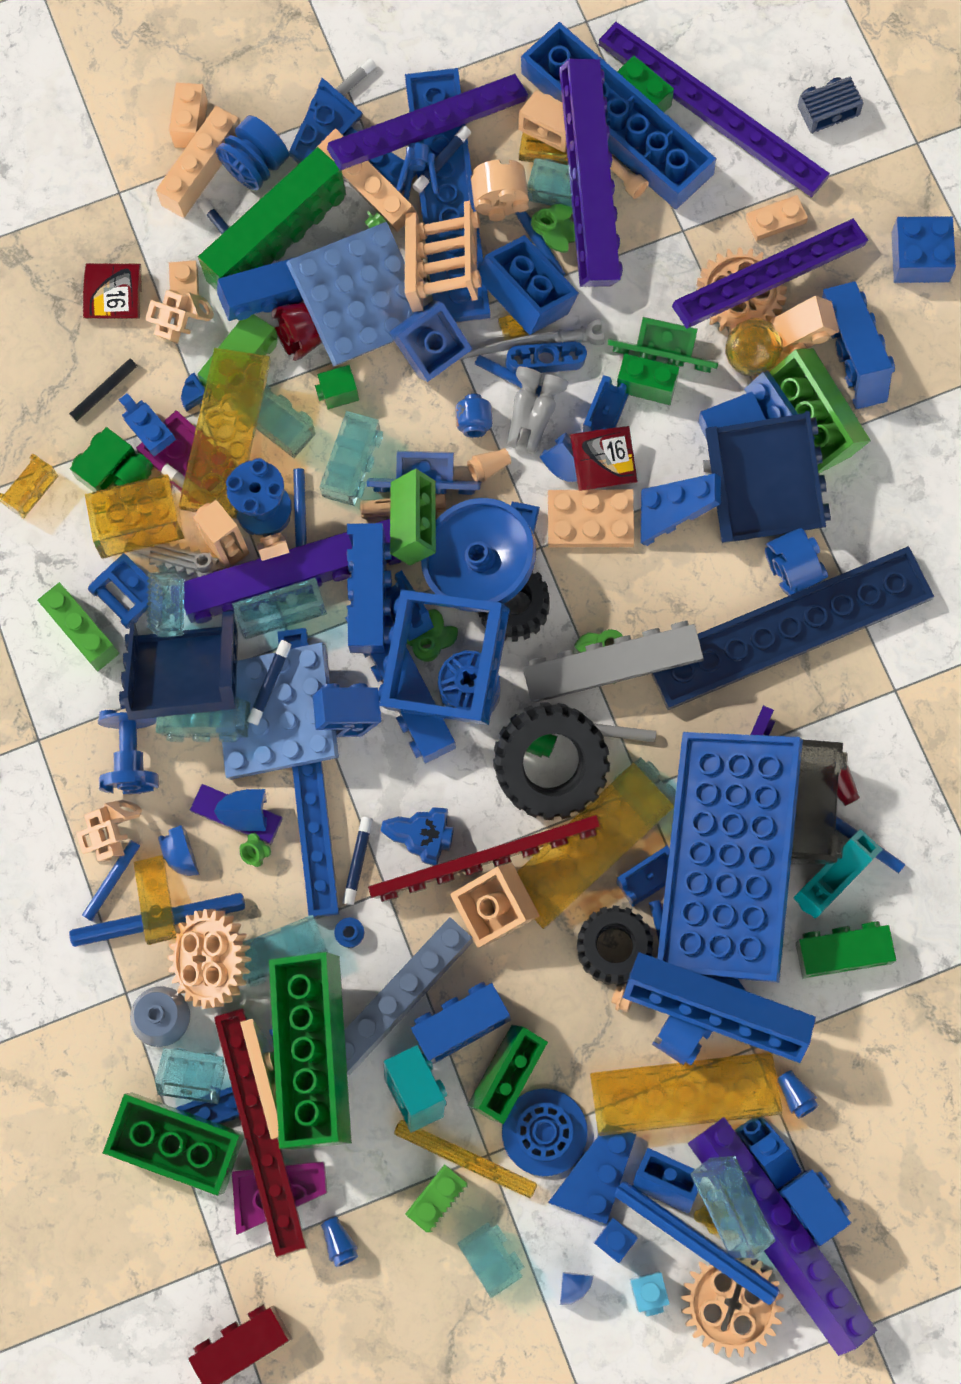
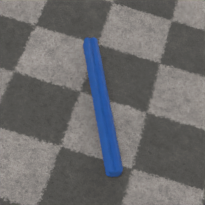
[69,893,245,947]
[615,1181,779,1305]

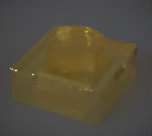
[498,315,533,341]

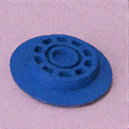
[502,1089,588,1176]

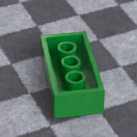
[103,1092,245,1196]

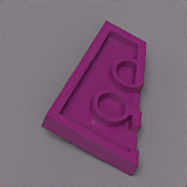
[232,1161,327,1235]

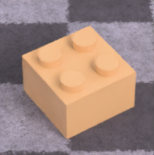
[450,863,540,948]

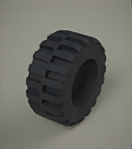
[493,702,610,820]

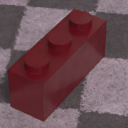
[188,1304,292,1384]

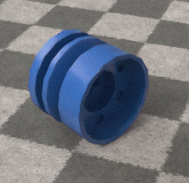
[216,115,289,191]
[438,650,501,713]

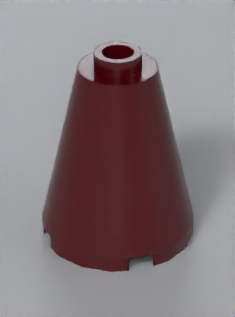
[272,302,323,361]

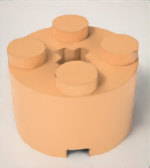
[471,159,529,222]

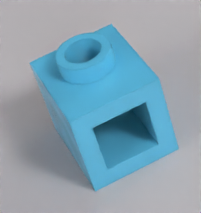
[629,1271,670,1317]

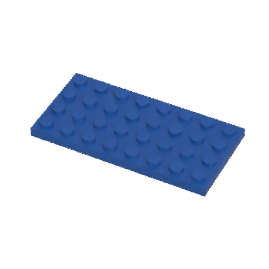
[657,732,803,983]

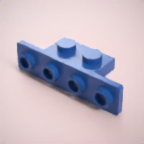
[367,451,481,495]

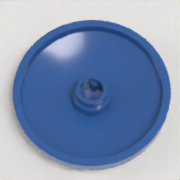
[421,498,536,612]

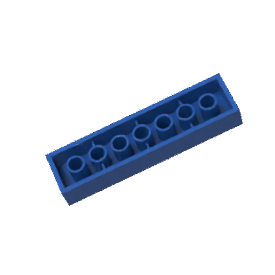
[521,22,717,210]

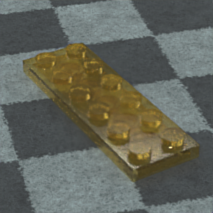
[179,348,271,519]
[517,762,674,929]
[590,1052,783,1136]

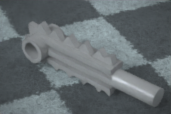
[124,539,219,577]

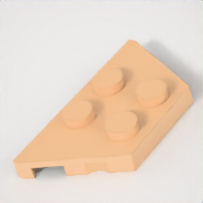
[240,1019,278,1139]

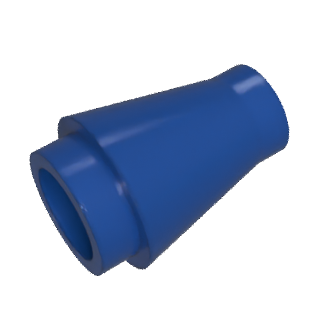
[777,1070,819,1119]
[321,1217,358,1267]

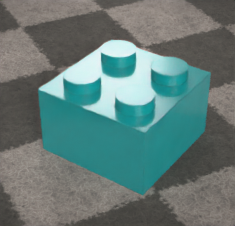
[384,1045,447,1133]

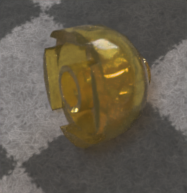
[725,318,783,376]

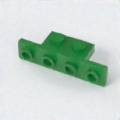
[607,317,719,373]

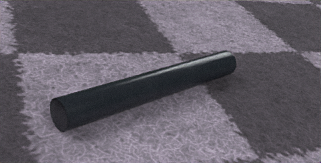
[69,358,137,422]

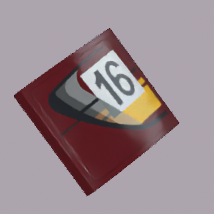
[83,263,142,319]
[570,426,638,491]

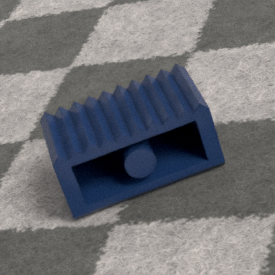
[797,76,863,134]

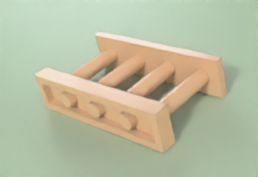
[405,201,482,313]

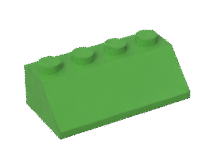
[770,348,871,474]

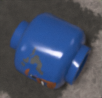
[455,394,493,438]

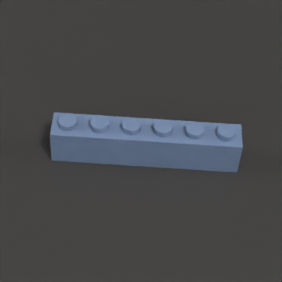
[344,917,473,1076]

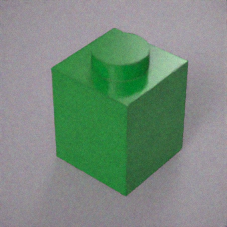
[315,365,360,410]

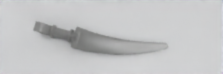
[459,319,605,360]

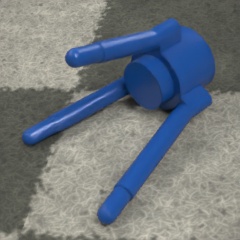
[396,143,439,201]

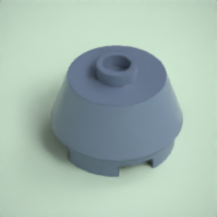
[130,986,190,1047]

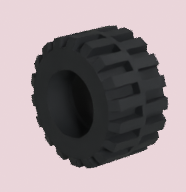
[478,571,550,642]
[577,906,654,985]

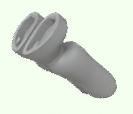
[507,366,569,454]

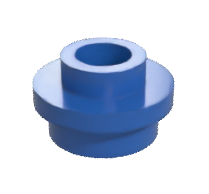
[334,917,365,948]

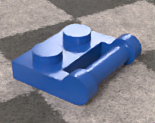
[88,553,164,629]

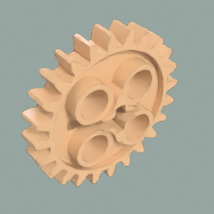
[696,247,787,336]
[167,909,252,1009]
[681,1251,784,1357]

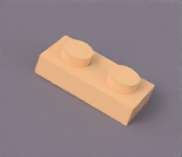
[746,195,808,241]
[169,260,199,317]

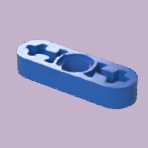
[506,341,587,374]

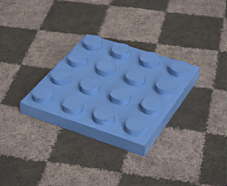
[287,222,424,366]
[219,642,339,780]

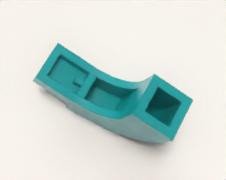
[793,829,883,919]

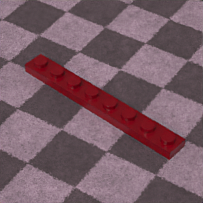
[368,815,603,902]
[214,1008,308,1258]

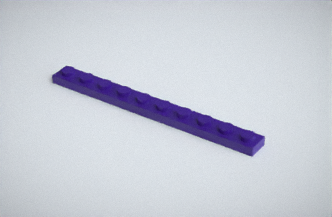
[599,21,830,198]

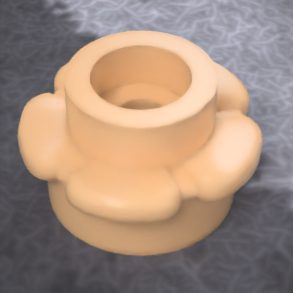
[611,983,632,1012]

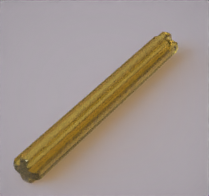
[394,1120,537,1198]

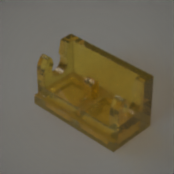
[0,453,59,519]

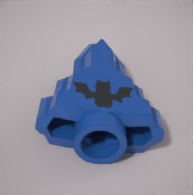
[381,807,454,866]

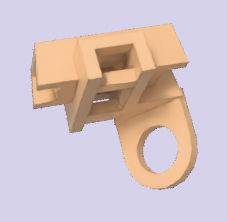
[145,290,214,344]
[76,800,142,861]

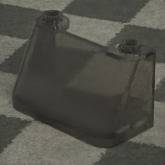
[791,739,848,864]

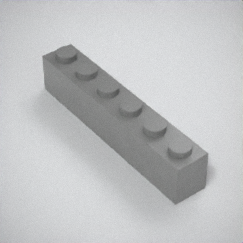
[523,621,704,703]

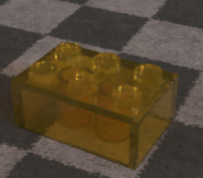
[85,474,185,559]

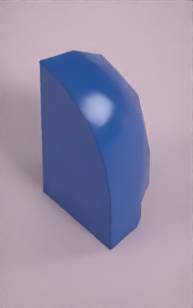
[540,432,577,482]
[214,789,267,831]
[158,825,200,876]
[560,1272,594,1305]

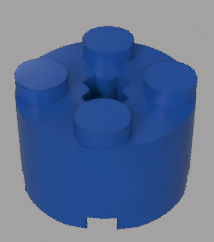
[765,528,828,596]
[652,1016,713,1065]

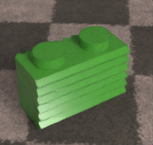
[405,1164,468,1233]

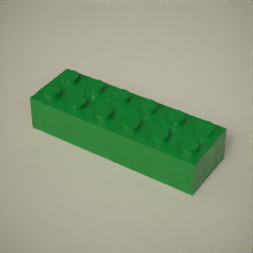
[198,147,346,291]
[269,952,352,1150]

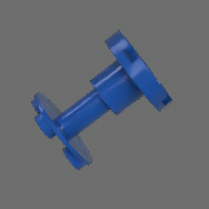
[226,458,292,537]
[98,710,159,794]

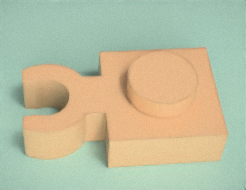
[257,533,290,561]

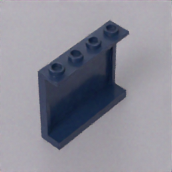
[705,411,831,543]
[119,611,238,720]

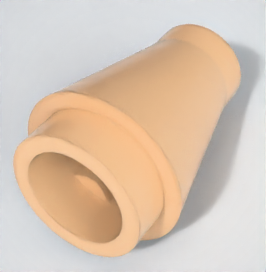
[467,448,511,482]

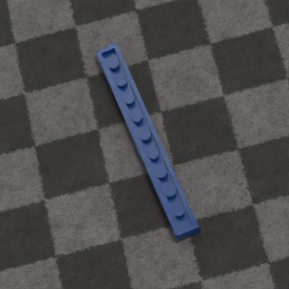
[277,628,340,918]

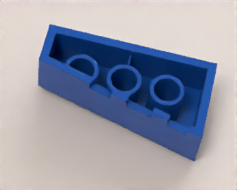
[822,281,895,410]
[347,523,392,653]

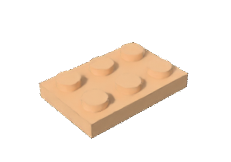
[548,489,634,548]

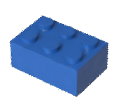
[479,235,579,335]
[411,982,511,1064]

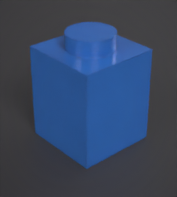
[593,1218,638,1263]

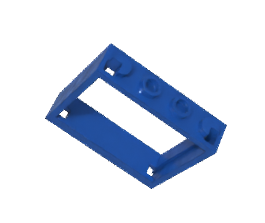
[378,590,510,725]

